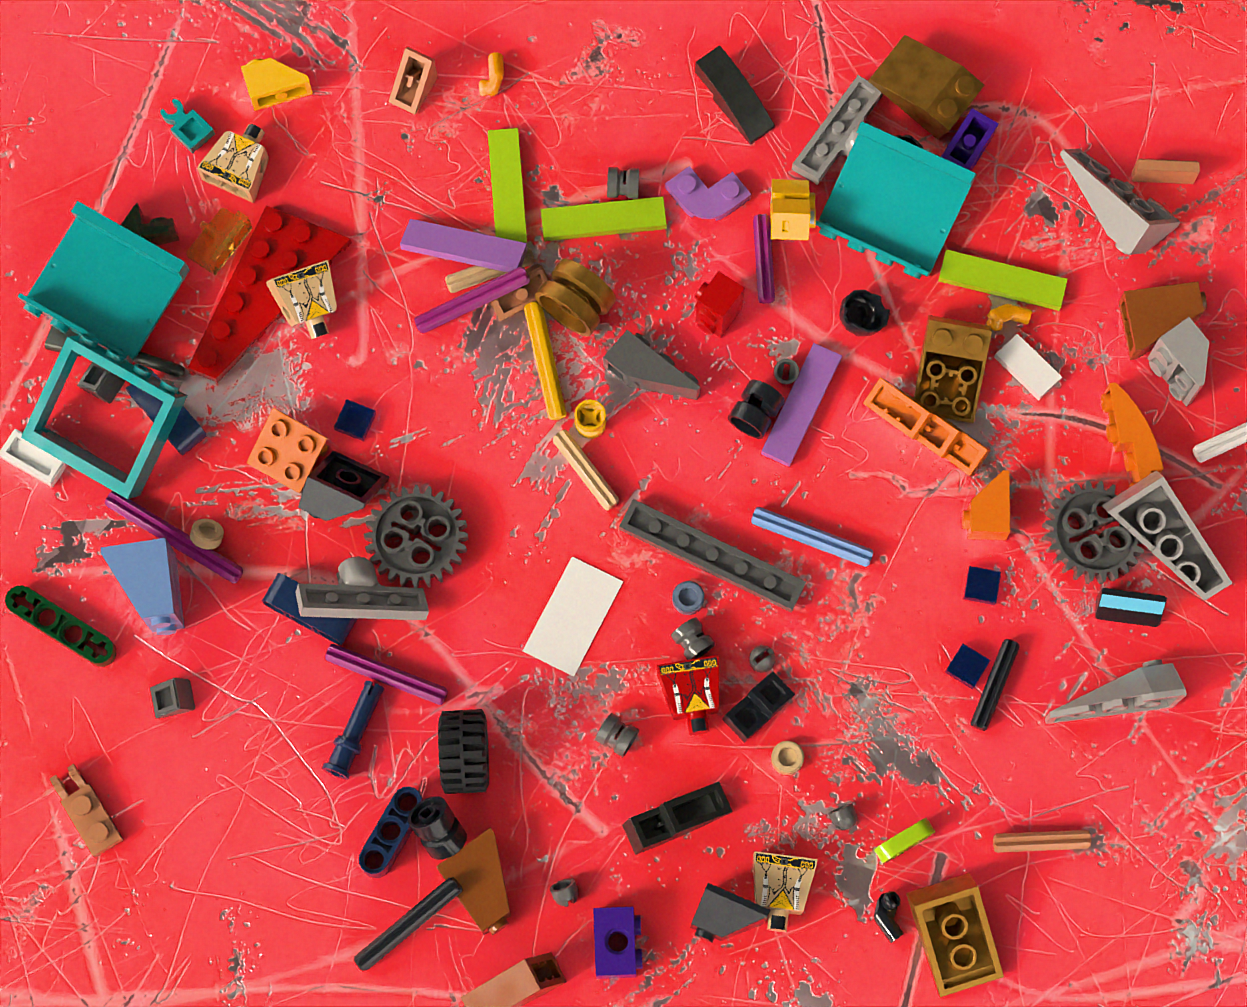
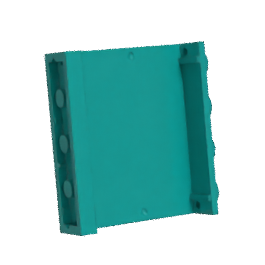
[816,121,977,279]
[17,201,190,364]

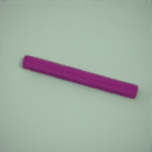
[105,491,243,583]

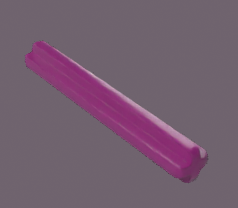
[414,266,530,333]
[325,644,448,705]

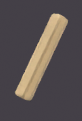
[445,247,535,293]
[553,429,619,511]

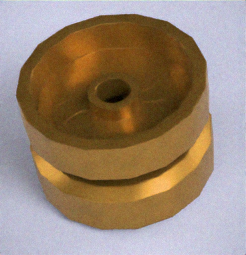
[535,258,616,337]

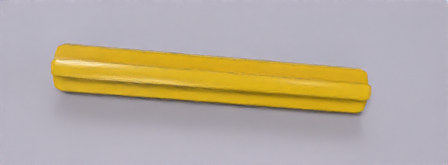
[524,301,567,421]

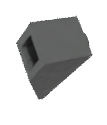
[603,330,700,400]

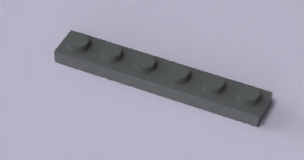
[619,499,806,613]

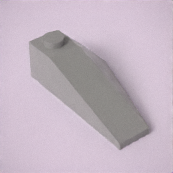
[1060,148,1180,255]
[1045,660,1187,724]

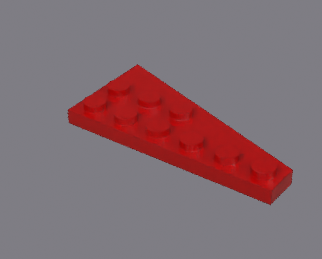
[187,205,352,383]

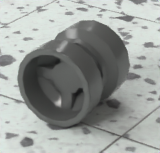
[607,167,639,199]
[671,617,715,660]
[595,713,639,758]

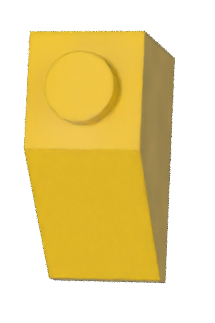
[241,58,313,111]

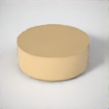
[190,519,224,549]
[771,741,804,775]

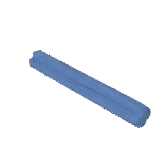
[751,507,873,567]

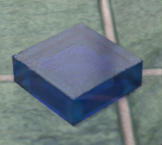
[334,399,376,442]
[963,566,1001,605]
[945,644,991,690]

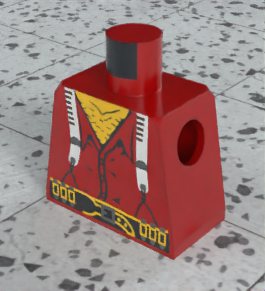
[657,655,719,735]

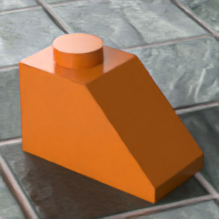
[962,470,1010,540]

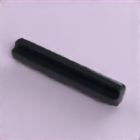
[971,639,1020,731]

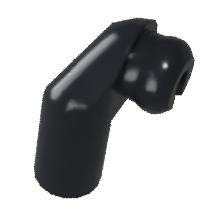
[874,891,904,943]

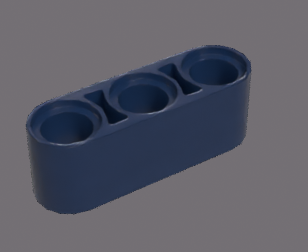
[125,372,207,456]
[261,573,358,646]
[359,787,423,878]

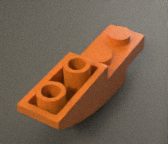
[1101,382,1164,487]

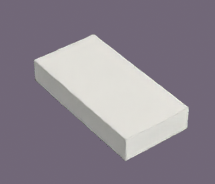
[994,334,1062,401]
[0,429,67,488]

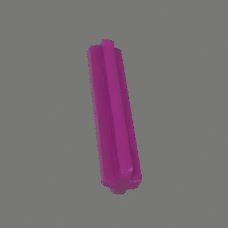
[753,214,775,304]

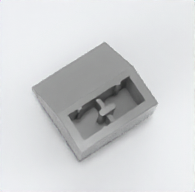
[1147,317,1209,407]

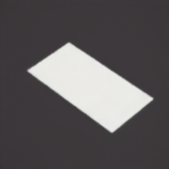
[523,557,623,677]

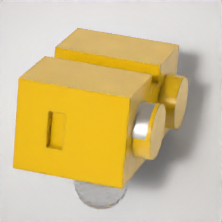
[770,179,816,243]

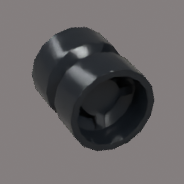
[728,379,785,439]
[408,796,467,860]

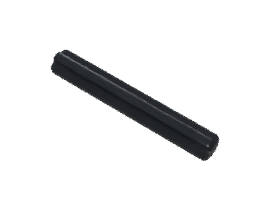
[354,877,463,971]

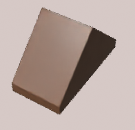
[388,47,438,115]

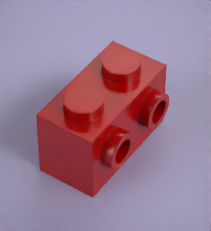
[694,271,745,338]

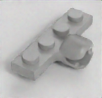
[792,75,883,185]
[295,556,429,620]

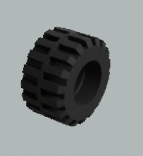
[438,709,489,794]

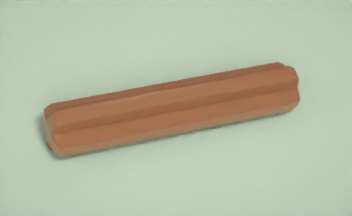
[993,830,1092,853]

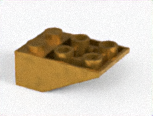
[914,315,992,423]

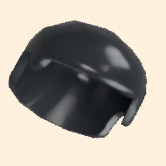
[839,290,890,337]

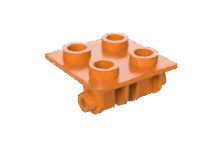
[246,408,329,494]

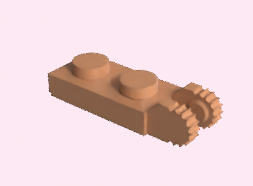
[50,764,123,858]

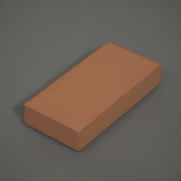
[1132,159,1200,184]

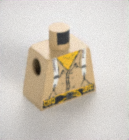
[197,124,269,203]
[266,260,337,339]
[752,851,817,932]

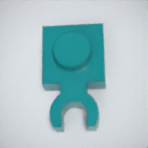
[160,99,215,154]

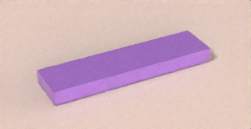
[400,219,528,272]
[761,343,842,467]

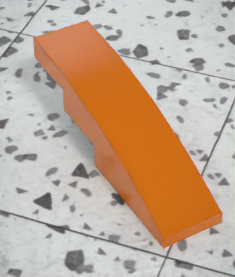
[863,377,991,476]

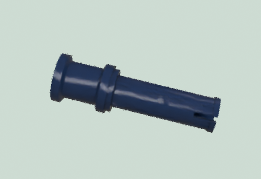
[322,681,384,780]

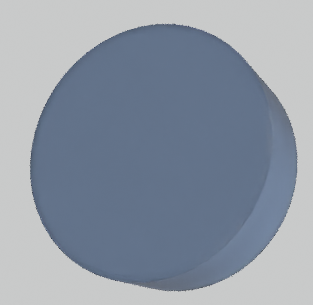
[672,581,704,615]

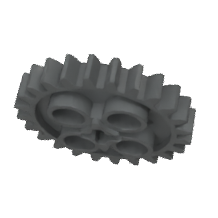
[1042,480,1144,584]
[364,485,469,588]

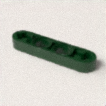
[5,585,116,667]

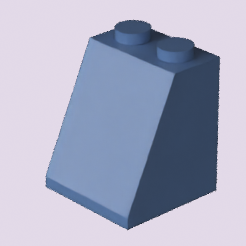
[100,538,185,635]

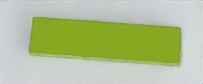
[487,128,527,243]
[541,197,667,241]
[938,249,1067,311]

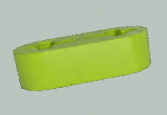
[874,818,935,864]

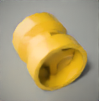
[574,399,606,439]

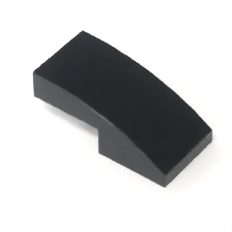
[722,671,795,743]

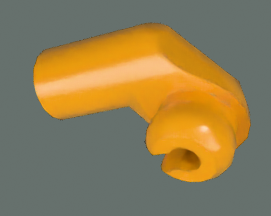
[479,52,504,97]
[986,304,1032,331]

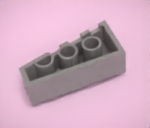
[1102,470,1232,600]

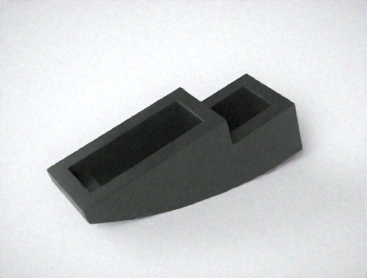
[695,45,775,145]
[622,782,733,855]

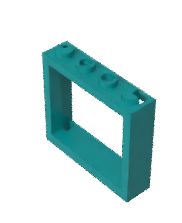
[21,334,188,499]

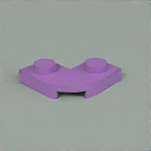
[665,166,751,221]

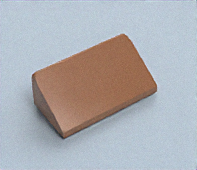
[489,263,549,321]

